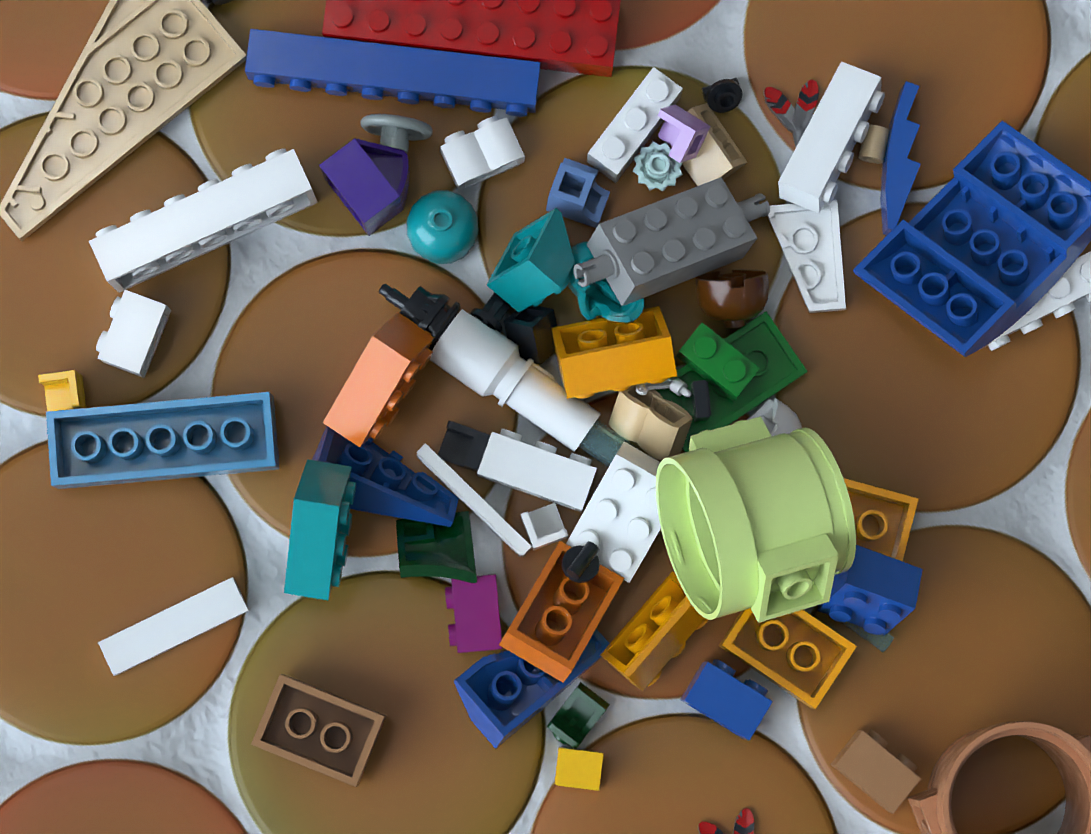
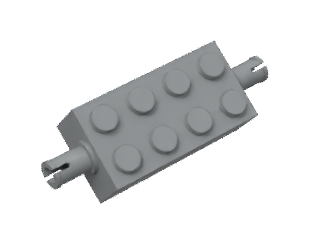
[574,177,770,306]

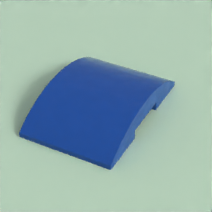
[853,121,1091,357]

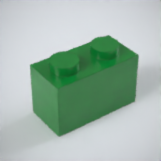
[676,322,760,402]

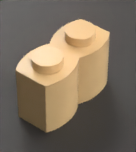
[608,385,693,461]

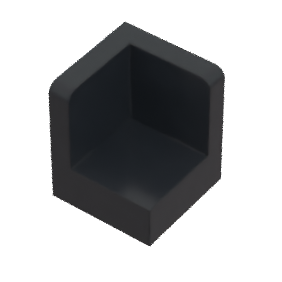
[503,305,558,365]
[438,421,490,472]

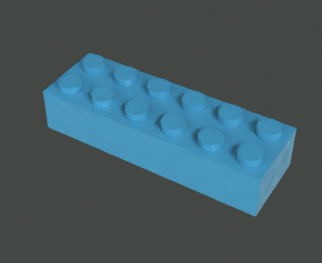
[46,392,280,489]

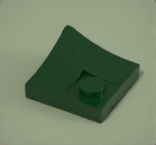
[396,511,477,583]

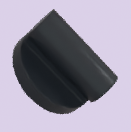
[701,78,742,113]
[562,541,600,583]

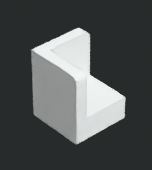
[521,503,568,551]

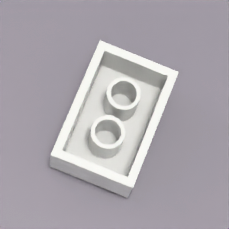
[566,442,661,583]

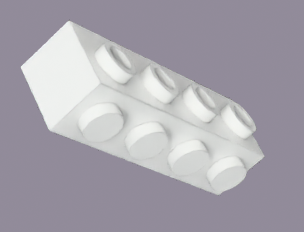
[778,61,885,214]
[979,251,1091,351]

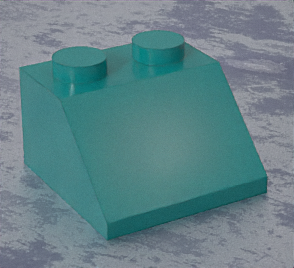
[487,208,575,312]

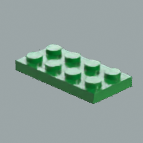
[655,311,808,453]

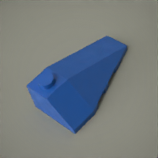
[312,426,459,527]
[454,629,610,749]

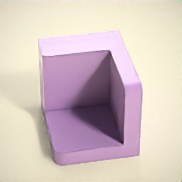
[658,104,711,163]

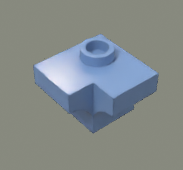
[546,158,610,228]

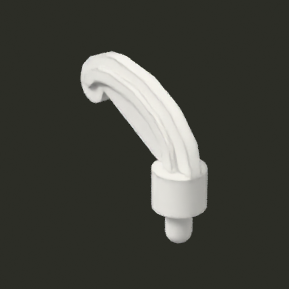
[636,377,692,397]

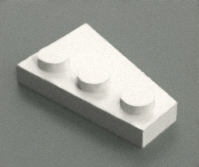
[767,200,846,313]

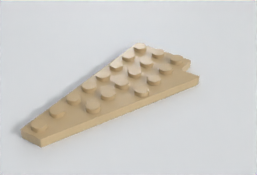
[0,0,247,241]

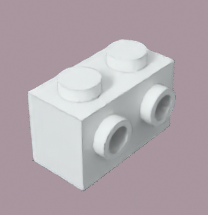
[96,290,171,378]

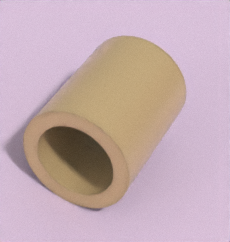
[858,125,890,164]

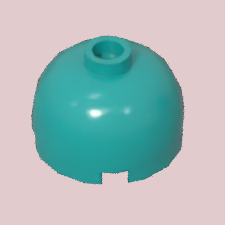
[407,190,479,264]

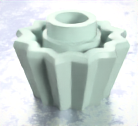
[633,141,683,191]

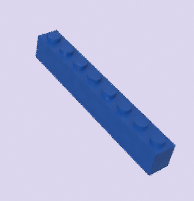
[245,29,540,117]

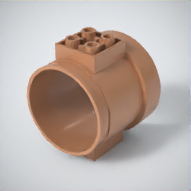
[907,721,1091,834]

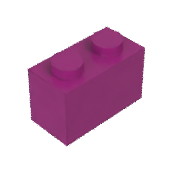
[445,574,503,653]

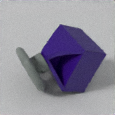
[319,114,433,236]

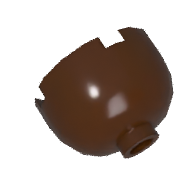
[696,269,769,328]

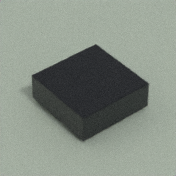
[691,380,711,422]

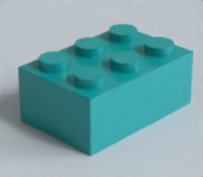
[284,459,356,601]

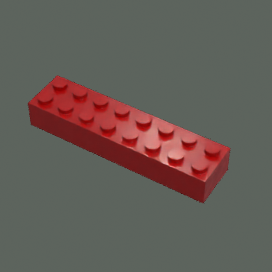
[322,0,621,77]

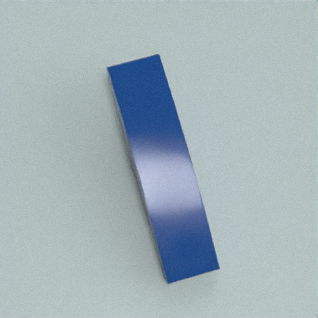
[880,81,921,236]

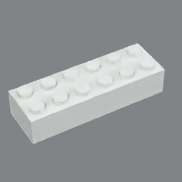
[89,149,318,293]

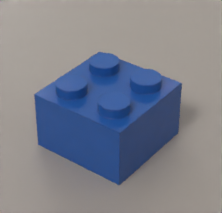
[817,545,923,635]
[680,659,773,740]

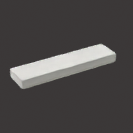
[416,443,532,557]
[98,577,249,676]

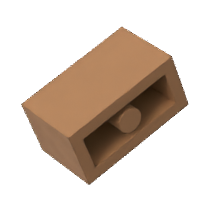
[830,729,921,814]

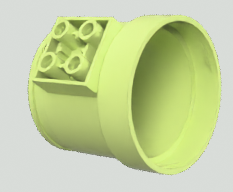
[656,416,856,623]

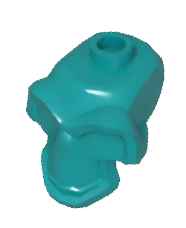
[568,241,644,323]

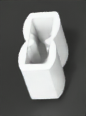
[440,116,525,191]

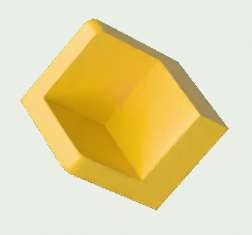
[38,370,86,412]
[555,747,604,791]

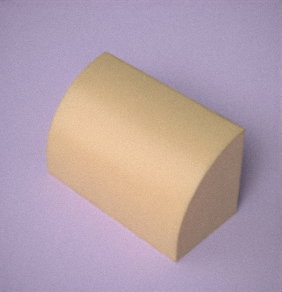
[669,103,748,186]

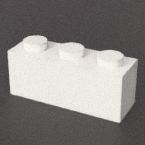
[587,67,683,183]
[477,429,597,513]

